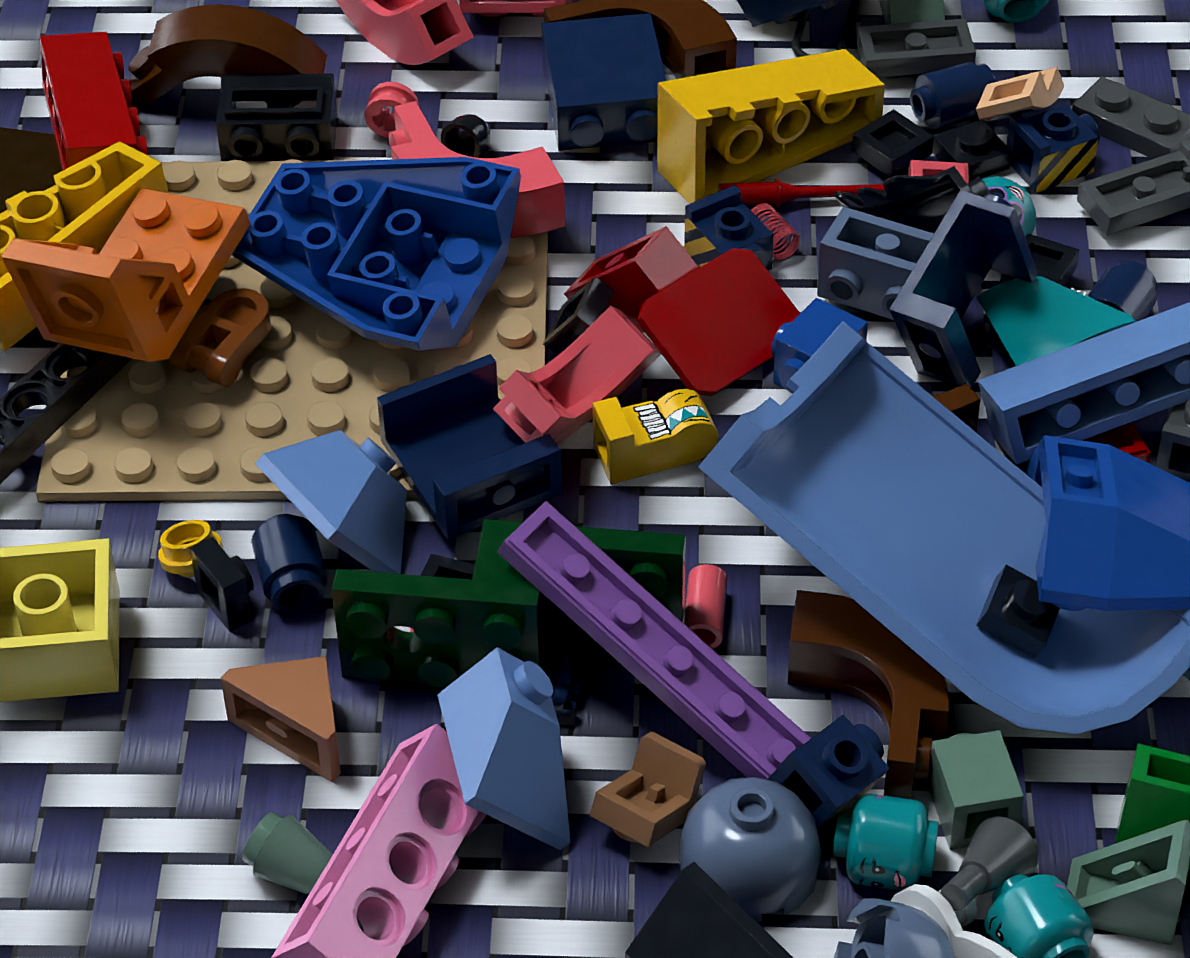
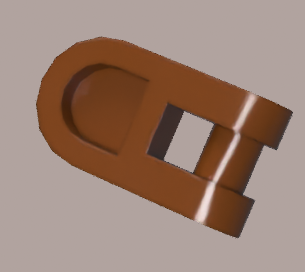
[170,288,271,387]

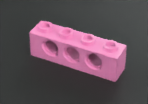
[271,724,486,958]

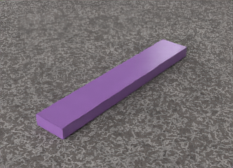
[497,501,811,780]

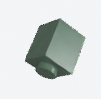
[927,730,1024,850]

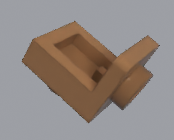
[589,732,706,847]

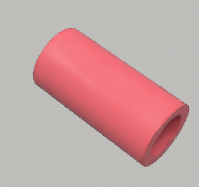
[684,564,728,649]

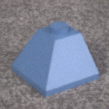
[255,430,407,574]
[437,647,571,851]

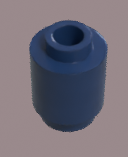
[910,62,996,130]
[1088,261,1157,321]
[251,514,328,613]

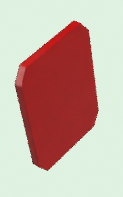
[637,248,801,396]

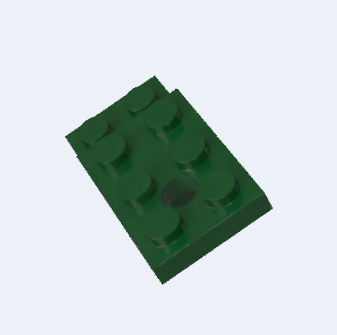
[332,519,686,687]

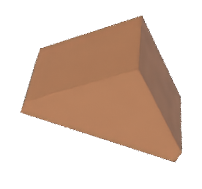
[220,656,341,782]

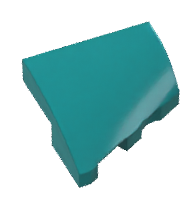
[976,276,1137,366]

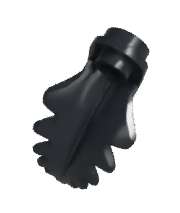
[834,166,992,233]

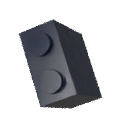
[541,13,666,151]

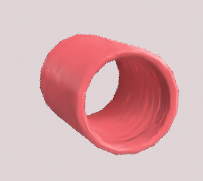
[751,203,800,260]

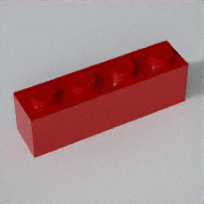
[40,32,148,171]

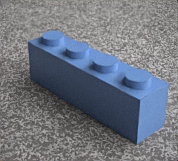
[978,302,1190,465]

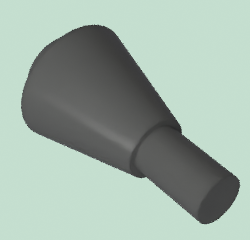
[940,817,1038,911]

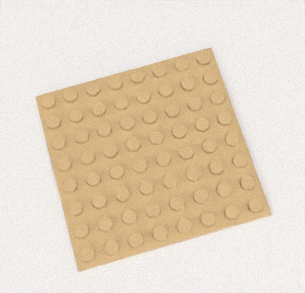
[36,159,548,502]

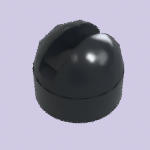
[441,114,490,158]

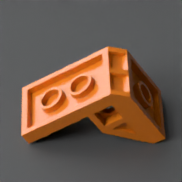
[1,188,251,362]

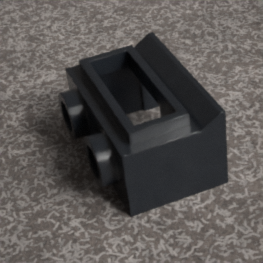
[216,73,338,161]

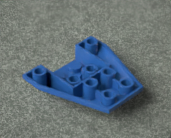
[232,157,521,351]
[1026,435,1190,611]

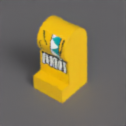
[592,389,719,485]

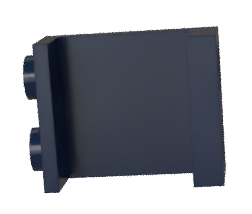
[889,190,1038,389]
[377,354,562,540]

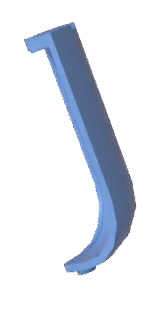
[698,321,1190,734]

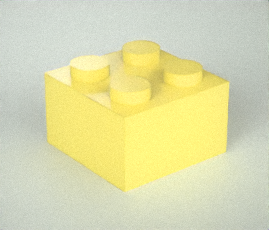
[0,538,120,702]

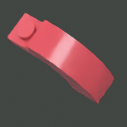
[336,0,474,65]
[388,101,565,238]
[493,306,661,445]

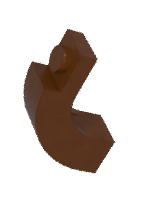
[544,0,737,79]
[128,4,328,110]
[787,590,949,799]

